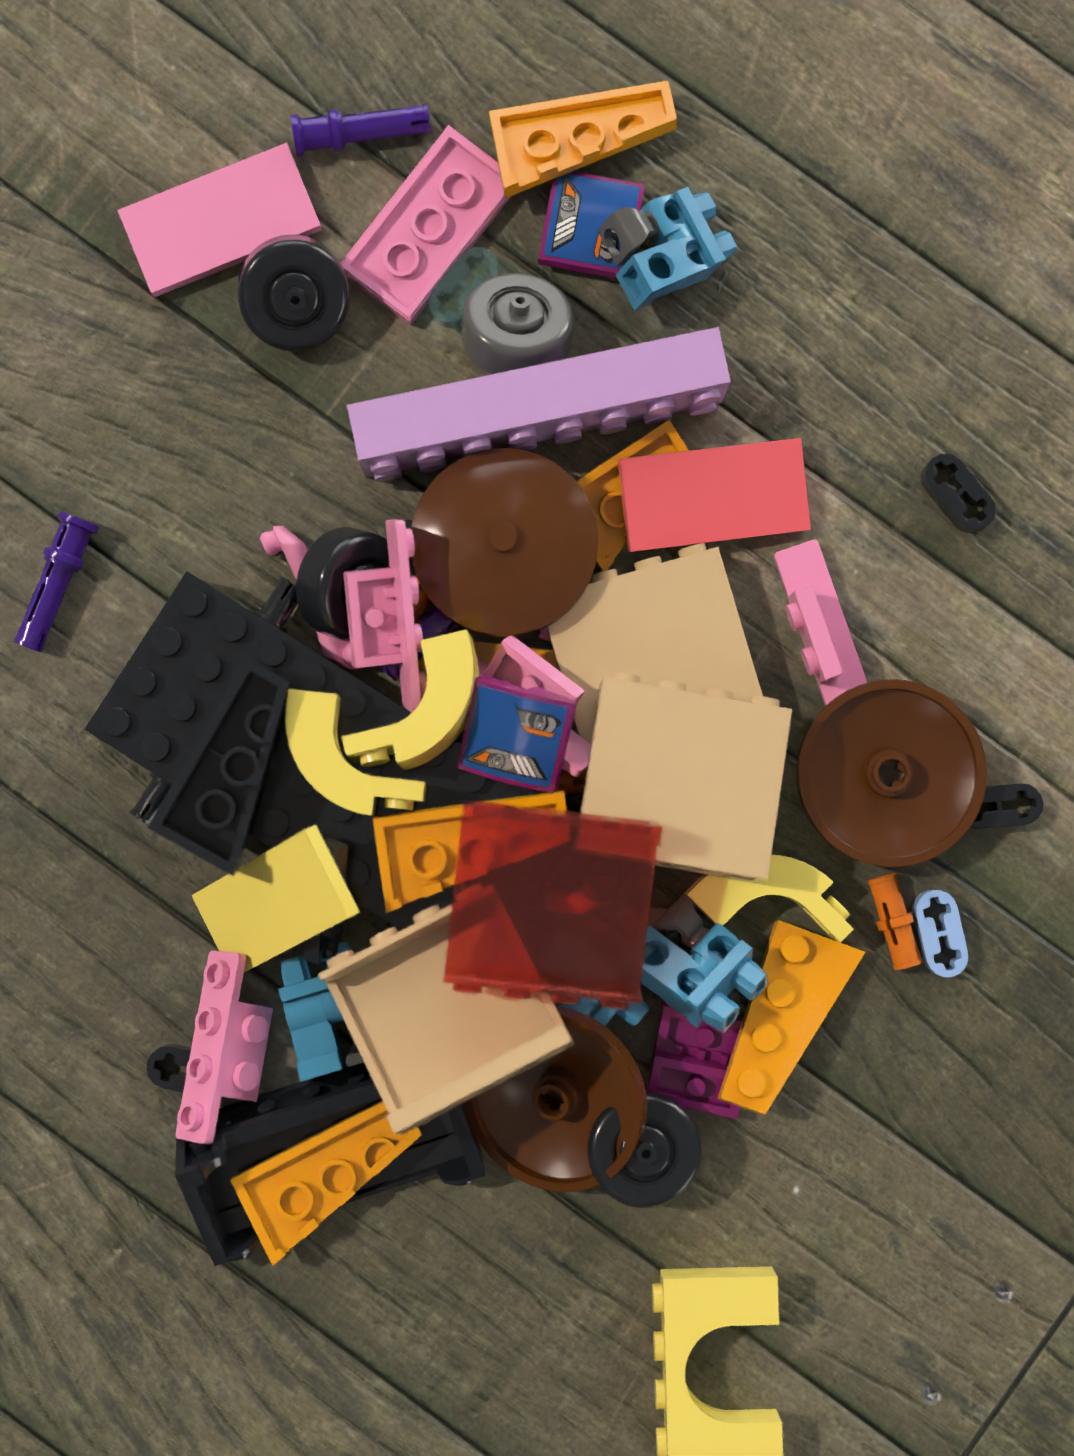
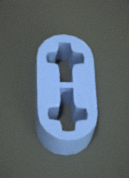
[912,890,968,977]

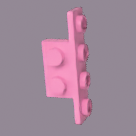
[343,519,427,712]
[774,540,867,706]
[477,635,591,777]
[175,951,273,1144]

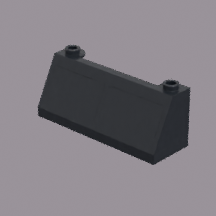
[175,1062,486,1266]

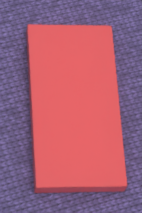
[618,438,811,552]

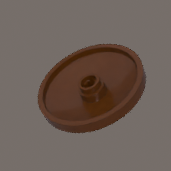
[411,448,598,637]
[796,679,987,867]
[464,1006,647,1192]

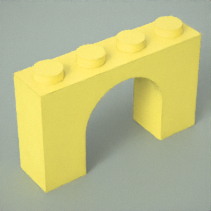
[652,1266,783,1456]

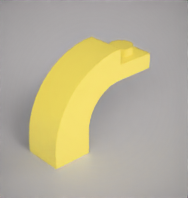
[342,630,479,771]
[286,689,427,816]
[684,854,854,943]

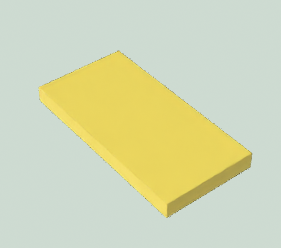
[191,825,359,973]

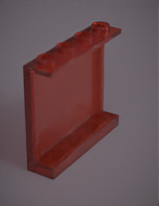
[443,800,663,1010]

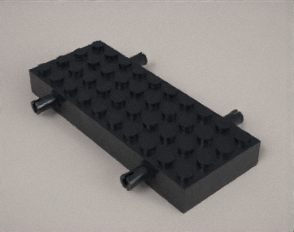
[84,571,580,932]

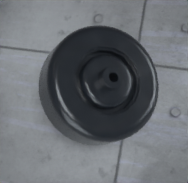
[237,235,350,351]
[296,527,390,642]
[587,1089,702,1208]

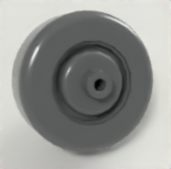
[462,273,574,374]

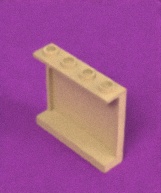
[547,543,763,744]
[572,672,792,883]
[318,883,575,1135]

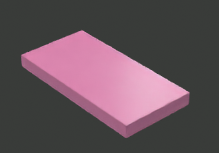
[341,125,511,326]
[118,143,322,297]

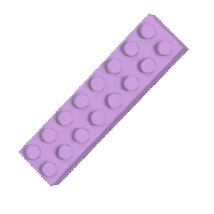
[347,327,731,482]

